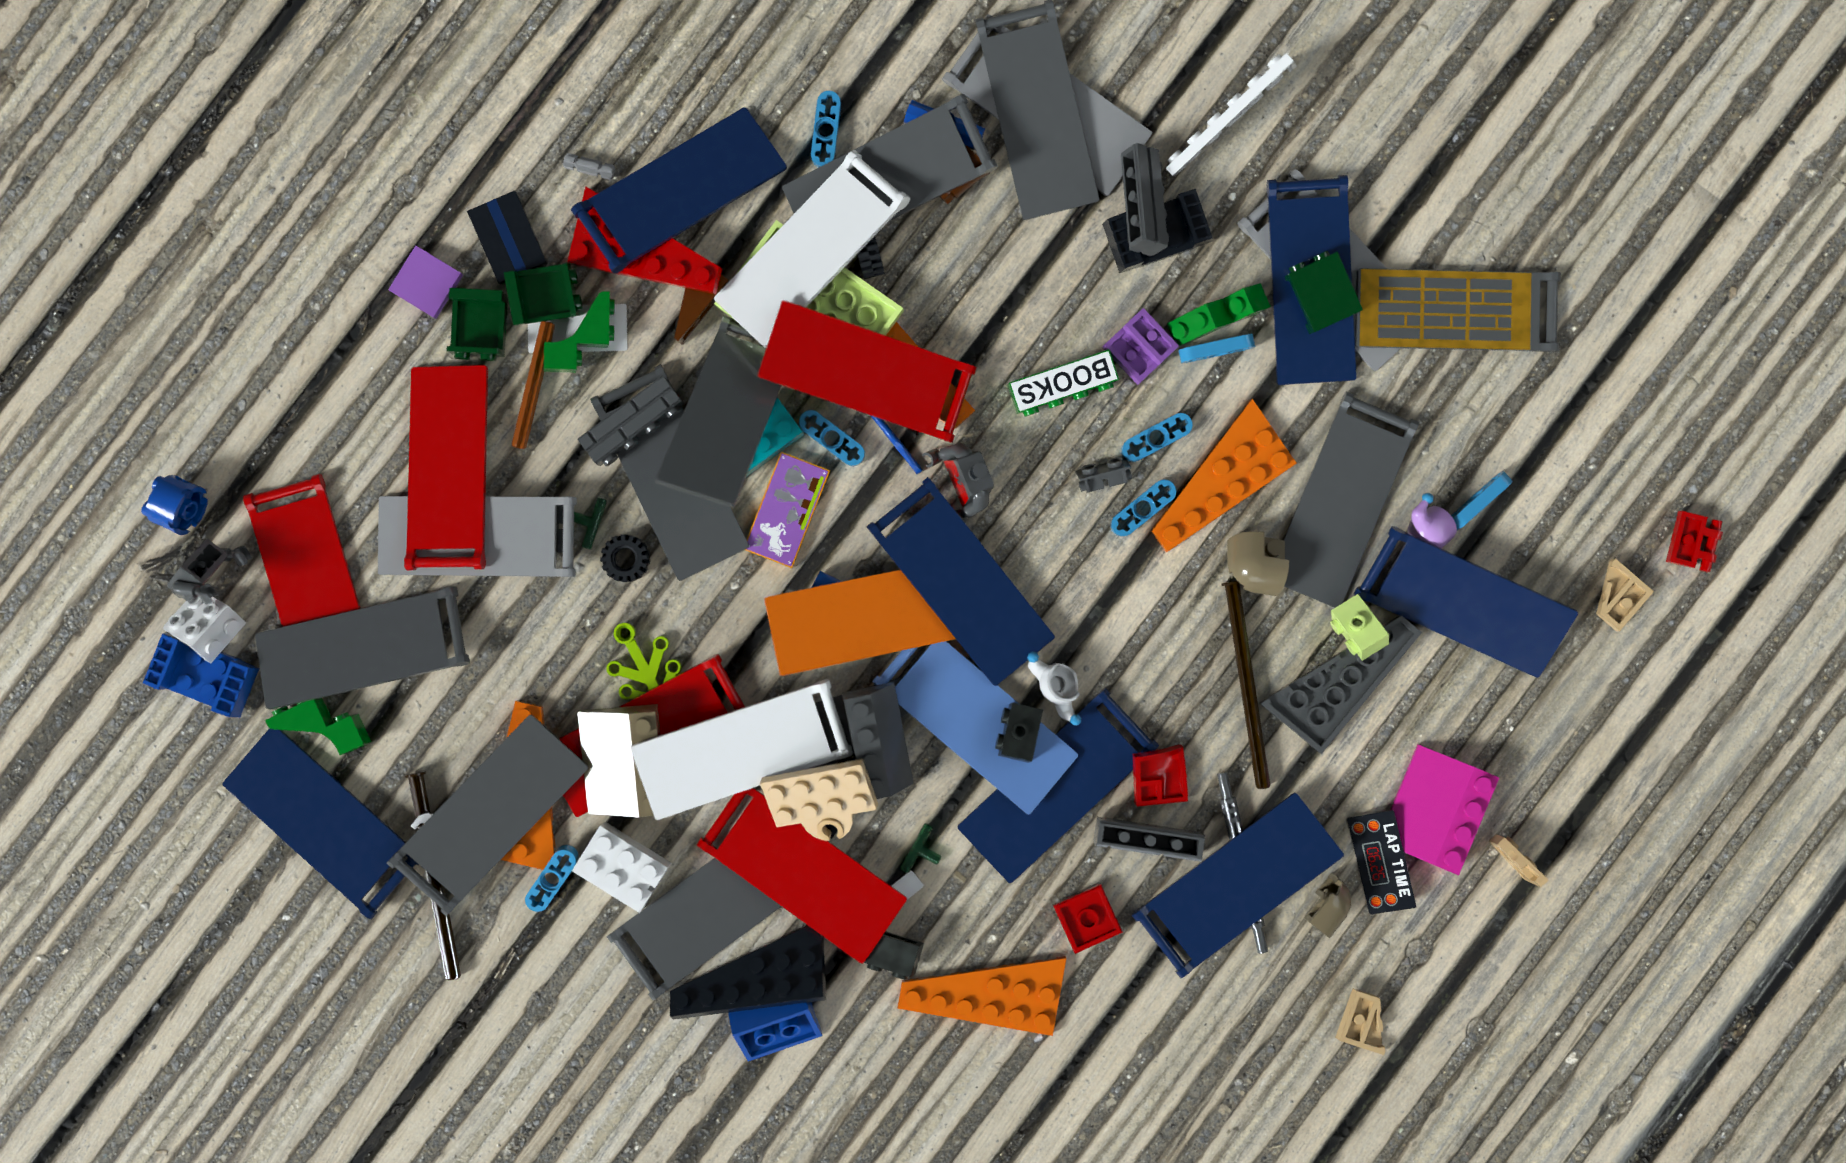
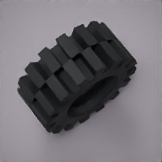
[857,236,885,280]
[600,535,651,582]

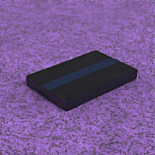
[467,190,548,284]

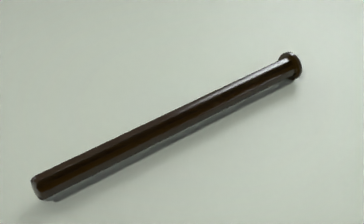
[1221,581,1270,789]
[404,771,461,980]

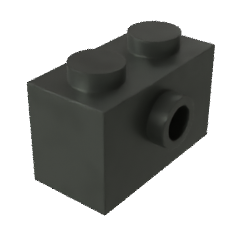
[995,703,1043,763]
[864,931,924,979]

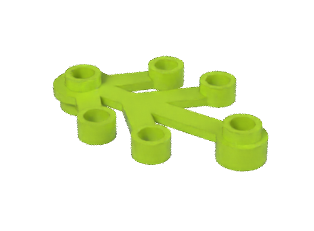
[606,623,682,700]

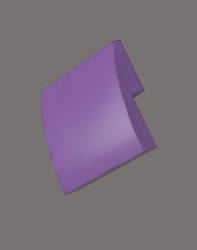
[388,245,463,319]
[1102,308,1179,385]

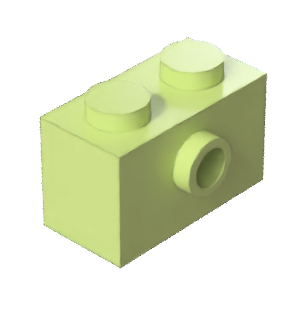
[1330,594,1389,661]

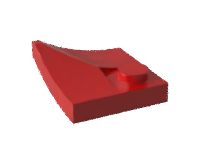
[1133,744,1188,807]

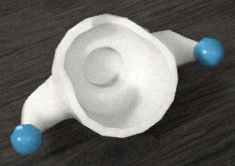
[1027,651,1081,725]

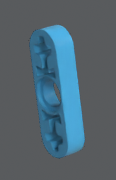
[811,91,841,168]
[1178,334,1256,364]
[799,410,865,466]
[1121,413,1193,462]
[1451,471,1513,530]
[1110,480,1176,537]
[525,845,579,912]

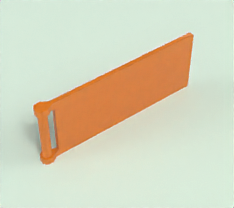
[764,570,956,676]

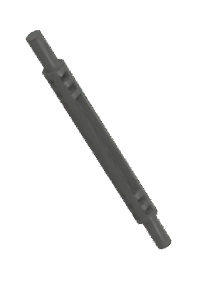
[1217,772,1268,954]

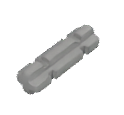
[563,153,615,180]

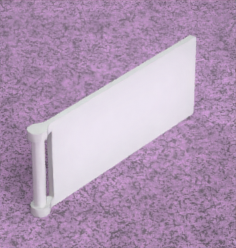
[714,150,910,348]
[630,679,854,820]

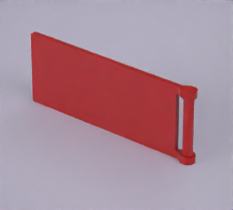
[758,300,977,443]
[404,365,488,570]
[243,473,361,627]
[559,654,745,817]
[696,788,907,964]

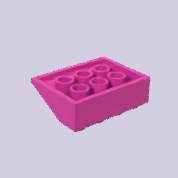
[1390,744,1500,875]

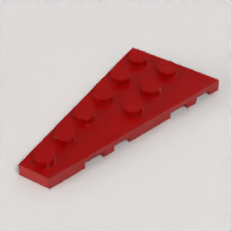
[567,186,722,294]

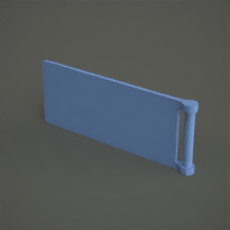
[872,641,1078,814]

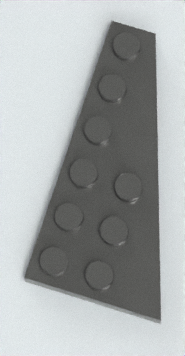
[1259,616,1422,754]

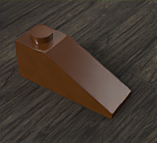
[674,274,729,345]

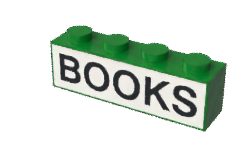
[1007,350,1119,417]

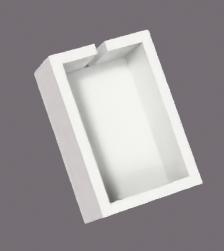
[572,822,672,913]

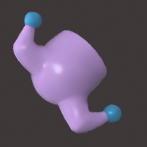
[1407,493,1457,549]

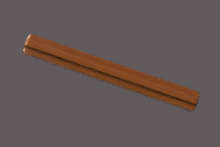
[512,321,555,449]

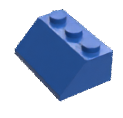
[728,1002,822,1061]

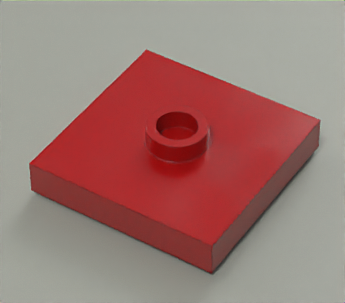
[1053,883,1123,954]

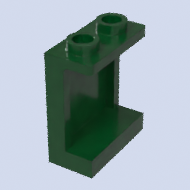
[1284,250,1363,334]
[504,263,583,326]
[446,288,508,361]

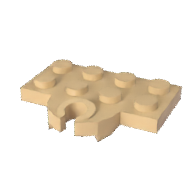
[760,759,878,841]

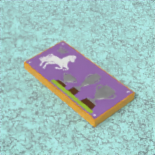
[746,452,830,568]

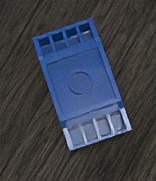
[143,632,260,717]

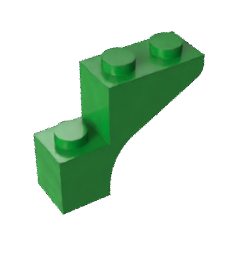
[1167,283,1271,347]
[544,291,615,373]
[265,698,371,755]

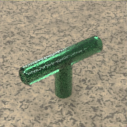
[574,498,607,550]
[900,823,941,873]

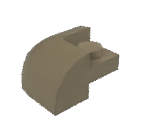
[1227,531,1289,596]
[1304,873,1351,938]

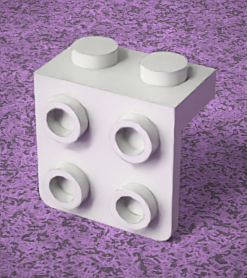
[163,596,246,664]

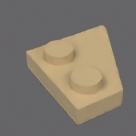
[1596,559,1654,631]
[1489,834,1549,887]
[1335,988,1385,1055]

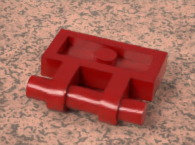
[1666,511,1723,573]

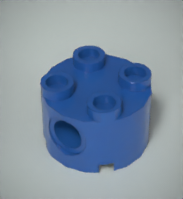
[141,475,208,535]

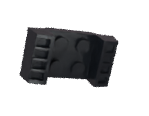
[1102,189,1213,274]

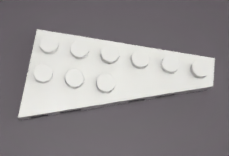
[1166,53,1297,176]

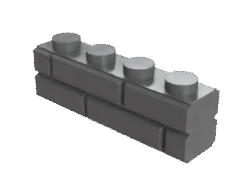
[1121,143,1169,256]
[578,375,684,466]
[1093,817,1205,862]

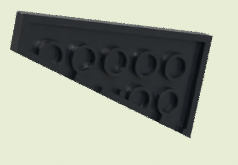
[670,926,826,1020]

